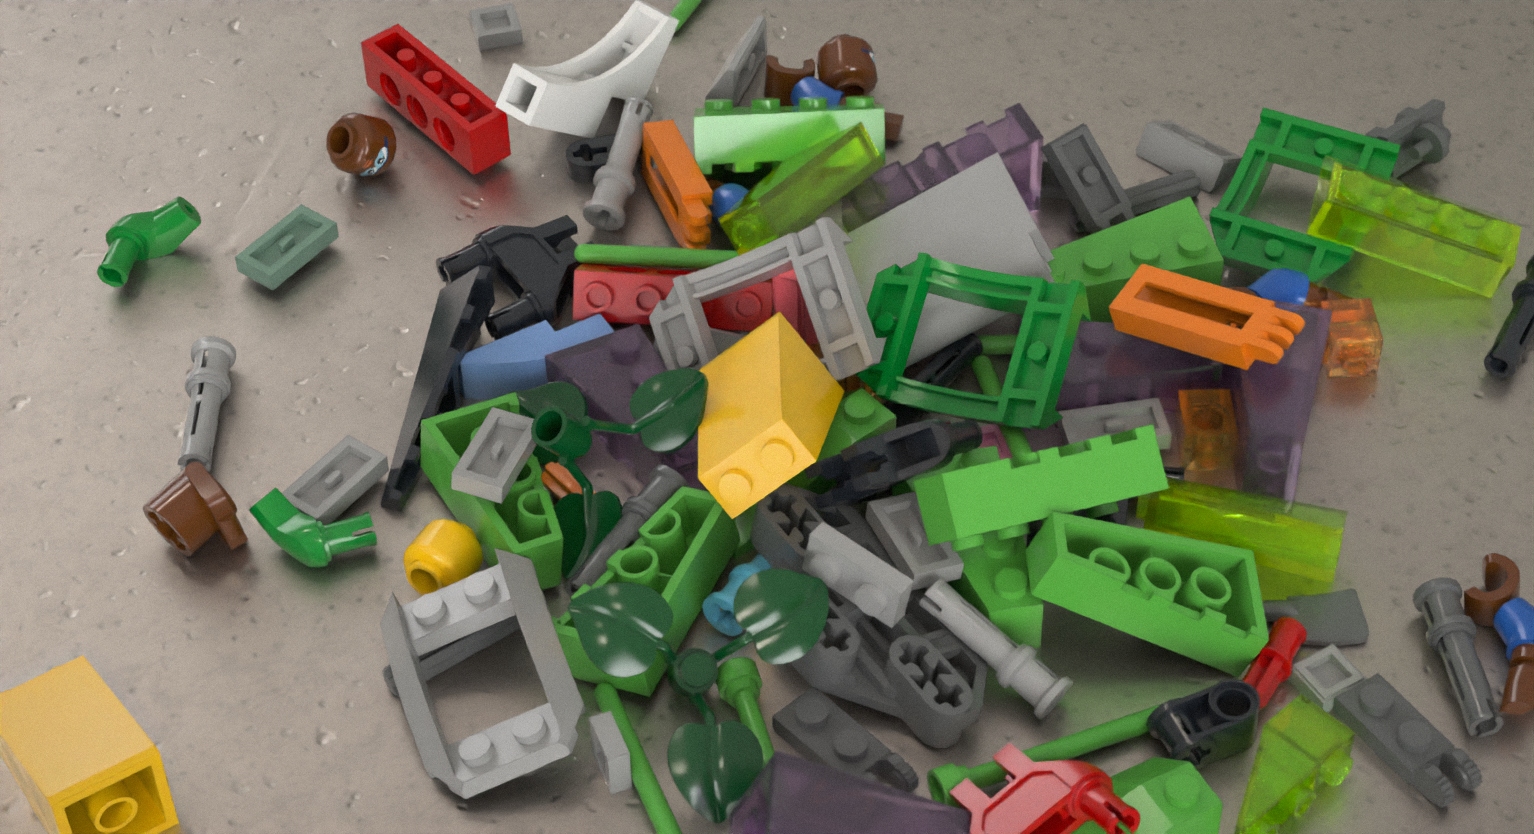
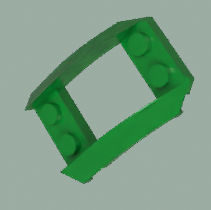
[1209,107,1401,284]
[855,252,1091,430]

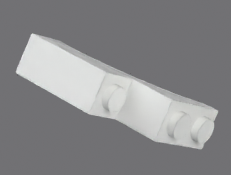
[495,0,679,138]

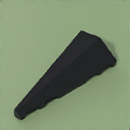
[381,265,495,512]

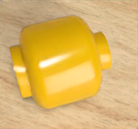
[403,519,484,595]

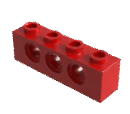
[360,24,511,175]
[573,263,773,331]

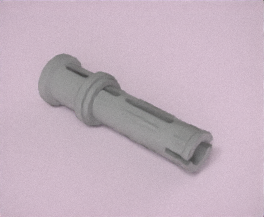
[583,97,654,231]
[177,336,237,472]
[919,578,1073,720]

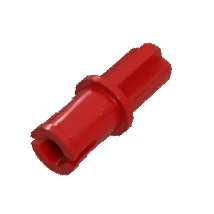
[1242,617,1307,710]

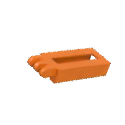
[641,120,713,249]
[1108,264,1305,370]

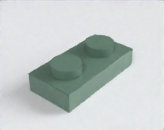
[235,204,339,290]

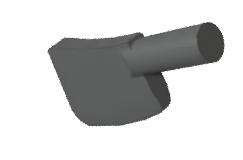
[1262,588,1369,646]

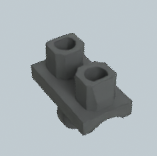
[1365,99,1451,180]

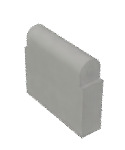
[844,152,1055,368]

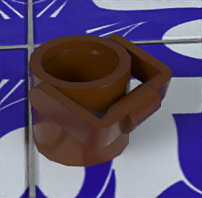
[142,462,248,556]

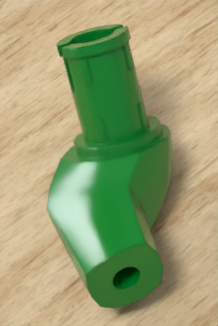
[97,196,201,287]
[249,488,377,568]

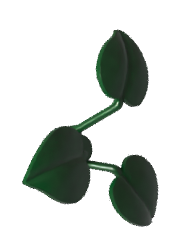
[508,368,708,579]
[568,569,829,824]

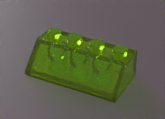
[1306,155,1521,298]

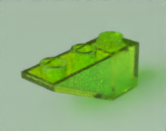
[1234,694,1355,834]

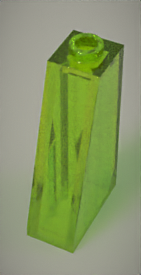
[718,122,885,255]
[1136,477,1348,583]

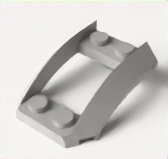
[649,217,886,381]
[380,548,587,799]

